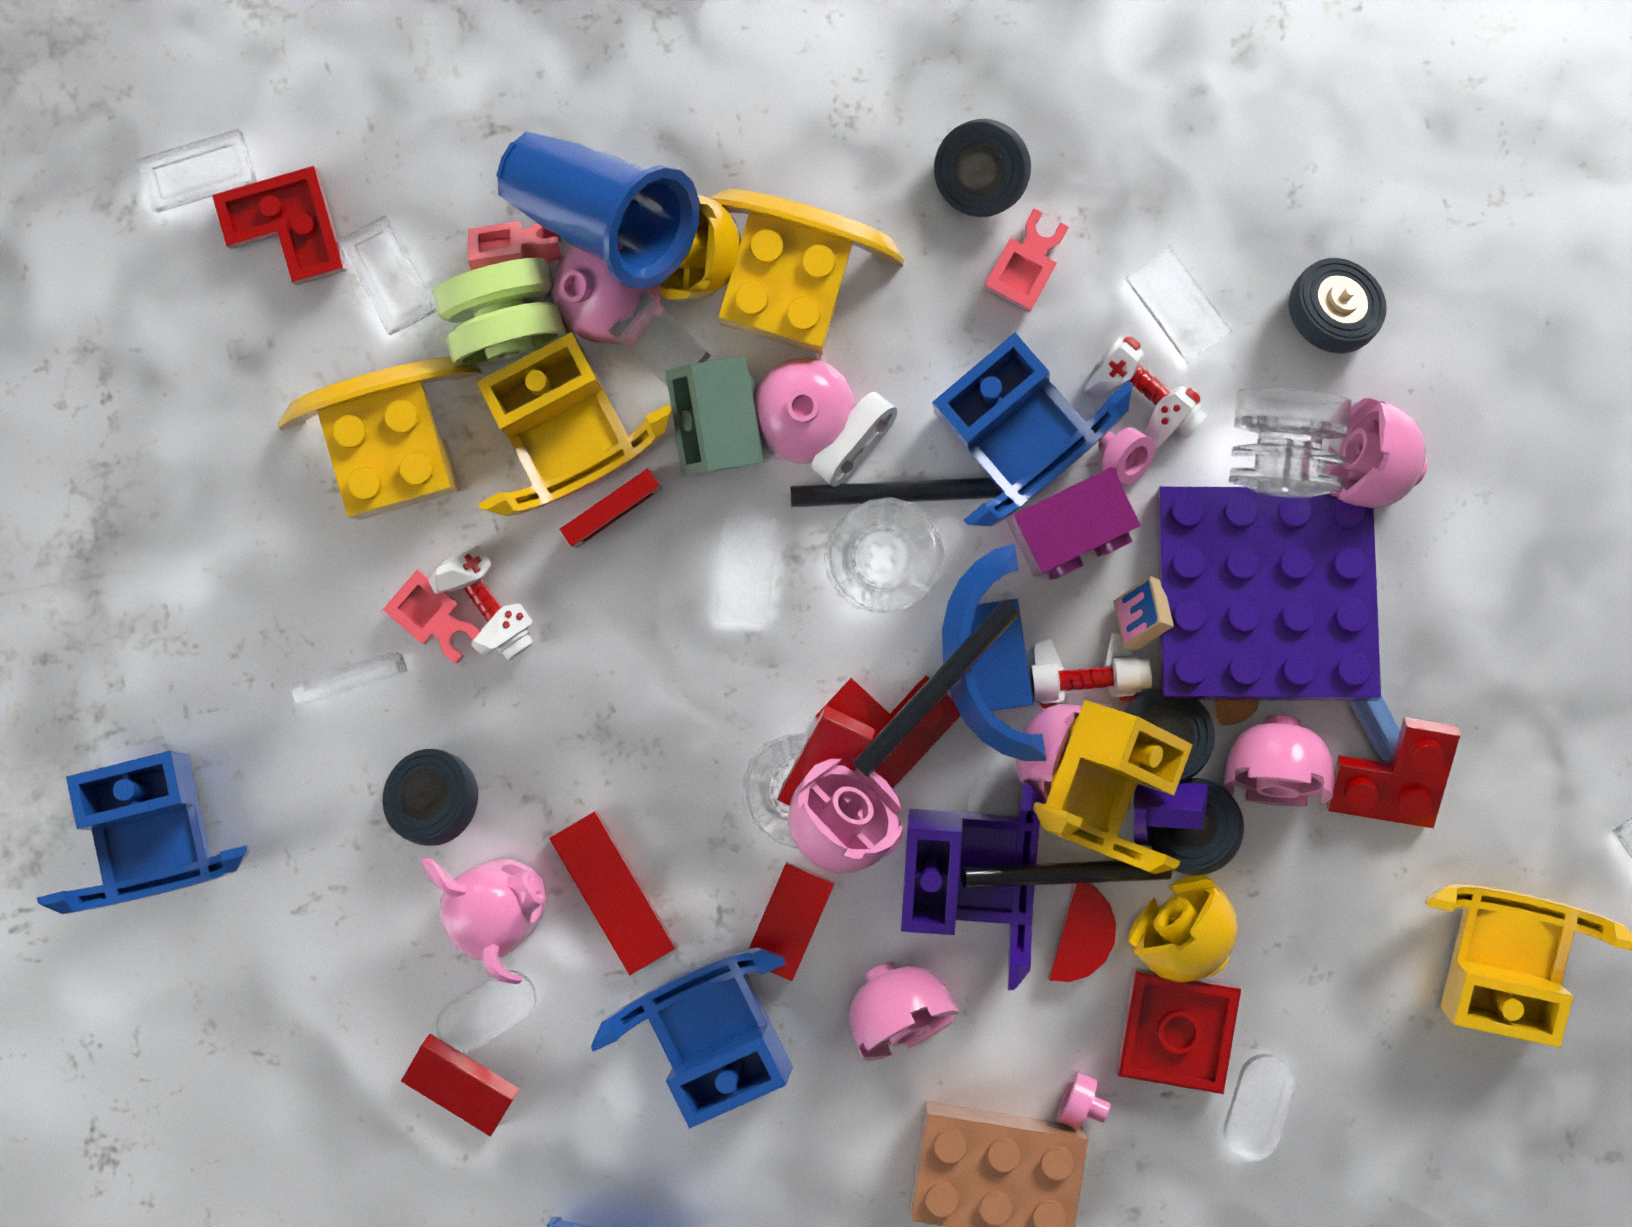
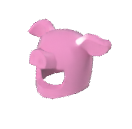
[420,857,547,985]

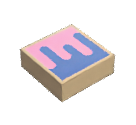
[1113,576,1174,651]

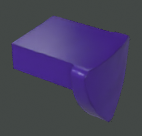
[1133,782,1208,846]

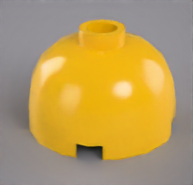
[660,194,741,301]
[1129,875,1238,982]

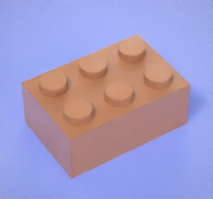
[909,1101,1088,1227]

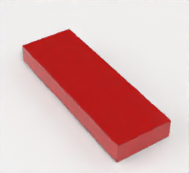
[549,810,676,976]

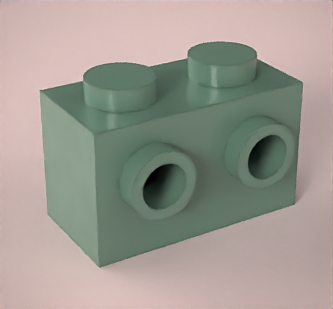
[665,357,764,476]

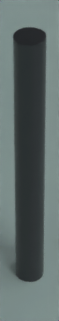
[790,477,1003,507]
[852,599,1020,777]
[961,860,1172,888]

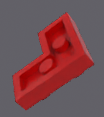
[212,166,347,285]
[815,674,961,789]
[1327,717,1460,829]

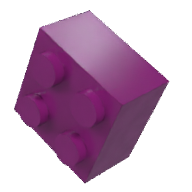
[1006,467,1141,580]

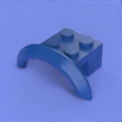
[932,332,1132,526]
[942,544,1046,761]
[37,750,250,914]
[591,948,793,1129]

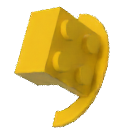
[709,189,904,355]
[476,332,672,516]
[277,357,481,520]
[1033,700,1193,874]
[1425,884,1632,1048]

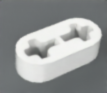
[811,392,898,487]

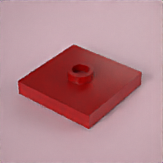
[1116,968,1241,1094]

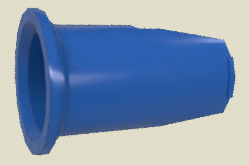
[496,131,700,289]

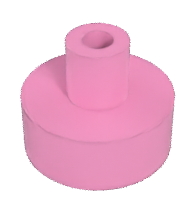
[1098,427,1155,484]
[1057,1071,1111,1130]

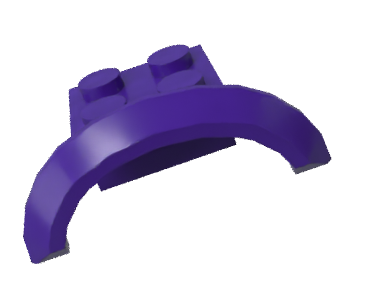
[901,781,1044,990]

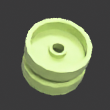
[432,258,567,366]

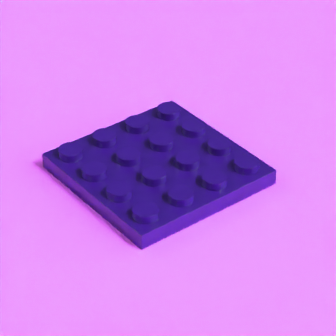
[1157,486,1381,701]

